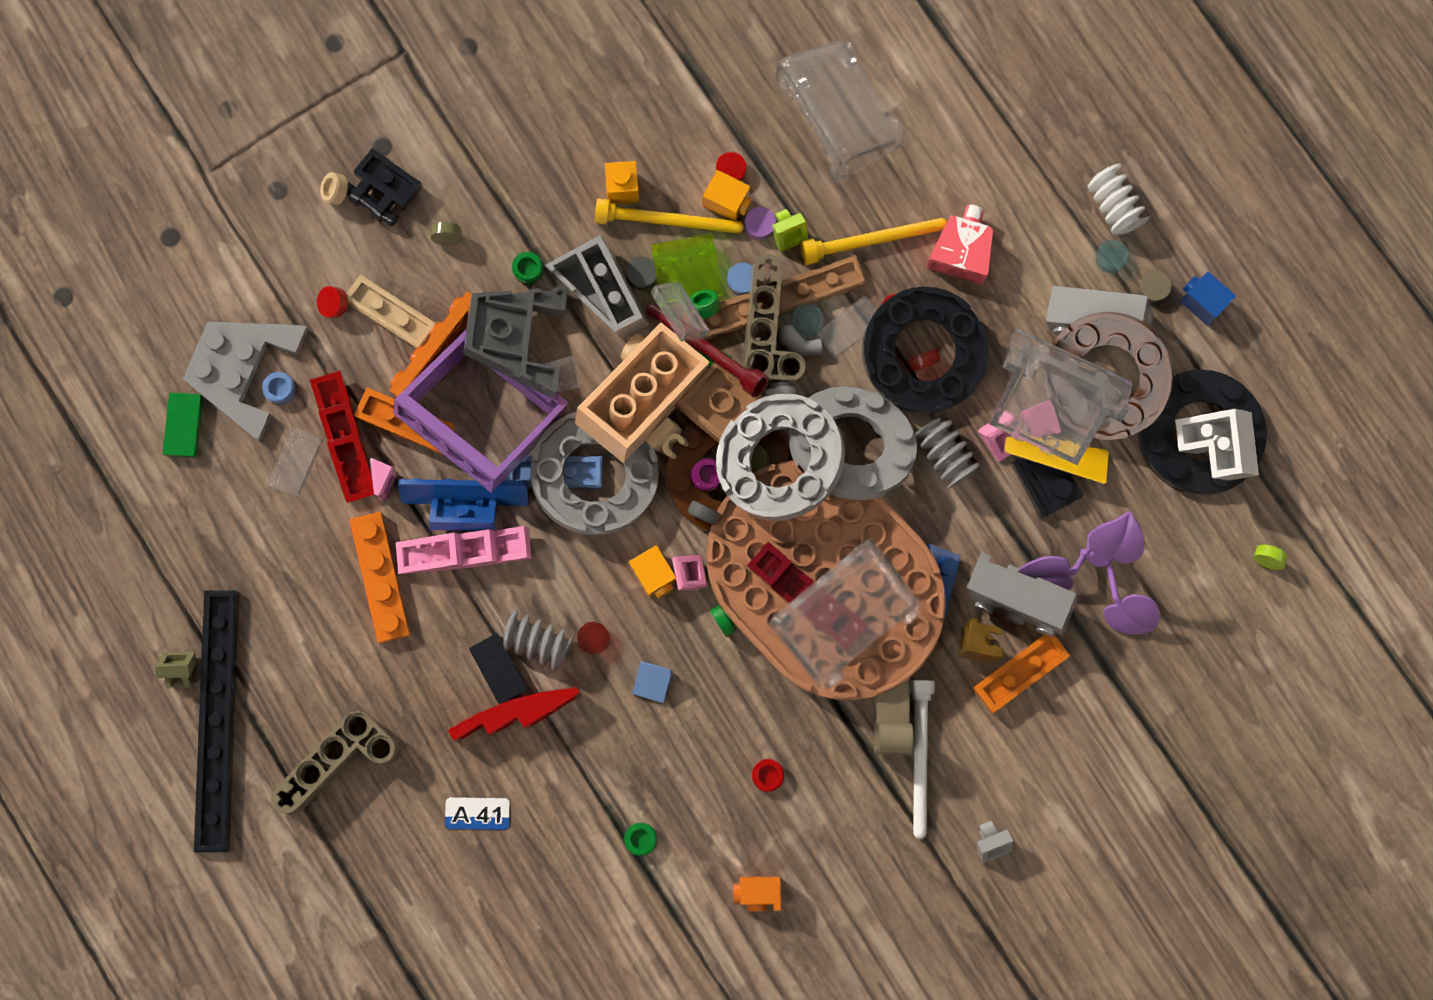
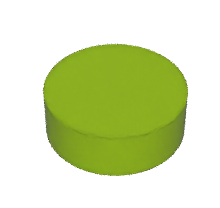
[1253,544,1288,570]

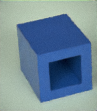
[1180,271,1236,326]

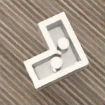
[1175,409,1259,480]

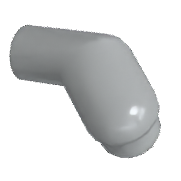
[778,325,822,356]

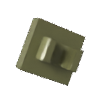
[155,651,197,689]

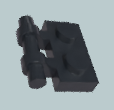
[346,148,423,227]

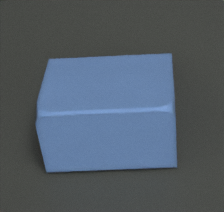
[632,661,672,703]

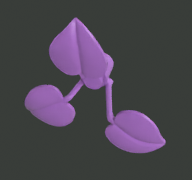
[1018,511,1160,635]

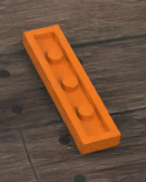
[389,291,472,399]
[349,512,411,644]

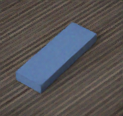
[506,455,603,489]

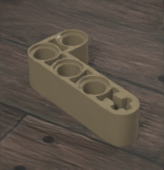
[743,254,806,383]
[874,679,913,755]
[271,711,400,814]

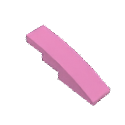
[396,526,532,575]

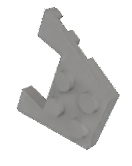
[183,322,309,442]

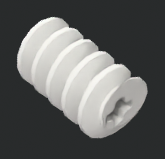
[1088,163,1149,235]

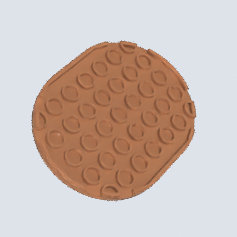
[706,460,946,700]

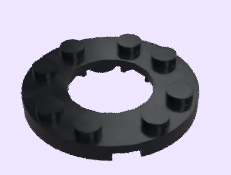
[862,287,989,413]
[1138,370,1267,495]

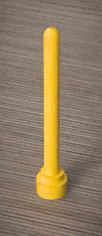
[595,198,744,234]
[800,218,947,265]

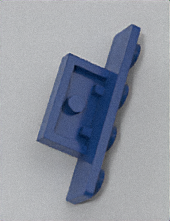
[398,478,529,531]

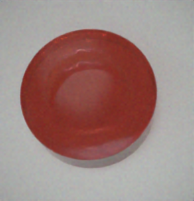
[908,349,942,372]
[577,622,610,655]

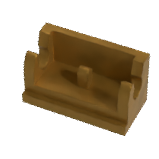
[958,618,1004,664]

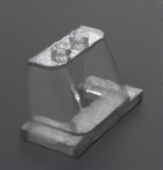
[990,328,1132,465]

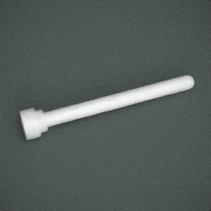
[909,680,935,839]

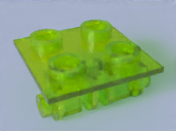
[651,233,723,306]

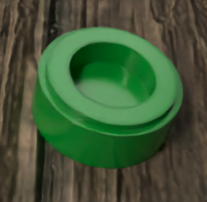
[512,252,544,285]
[688,290,721,319]
[710,604,737,638]
[624,823,657,856]

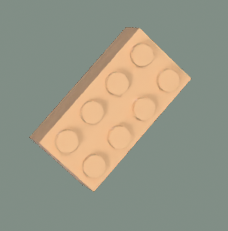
[575,323,709,463]

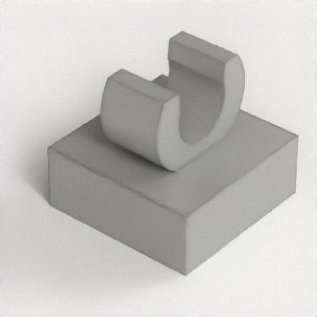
[977,821,1013,864]

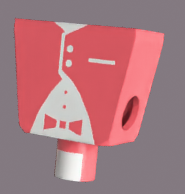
[926,205,993,285]

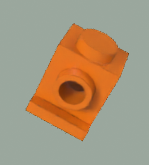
[733,876,781,911]

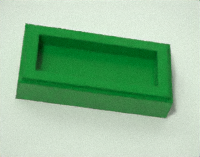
[162,392,204,458]

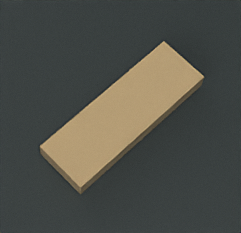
[346,274,436,349]

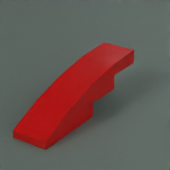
[309,370,375,503]
[447,687,582,743]

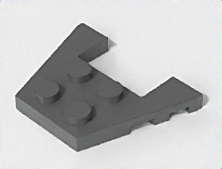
[463,287,568,398]

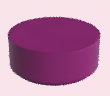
[690,458,721,492]

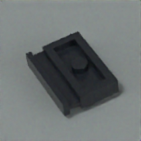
[1010,441,1083,520]

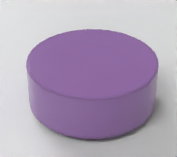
[745,207,776,240]

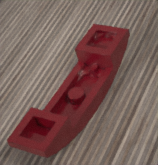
[746,541,868,650]

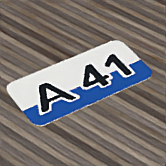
[445,798,510,830]

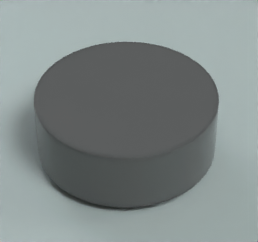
[627,257,658,290]
[688,501,721,525]

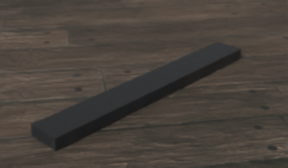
[194,590,239,853]

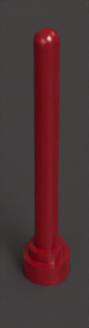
[647,304,769,397]

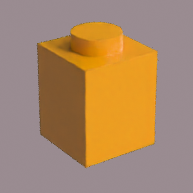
[605,161,639,205]
[702,170,753,221]
[629,545,677,599]

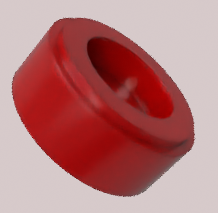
[716,152,747,181]
[317,286,348,318]
[752,759,784,792]

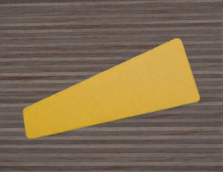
[1004,437,1109,484]

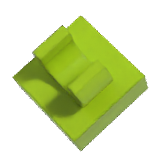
[772,209,808,252]

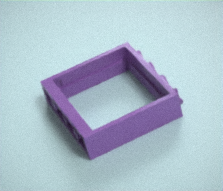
[393,330,568,493]

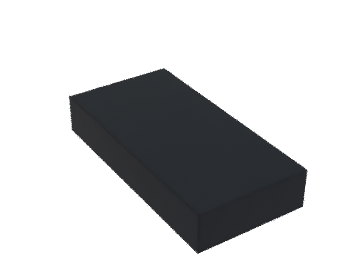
[469,633,528,704]

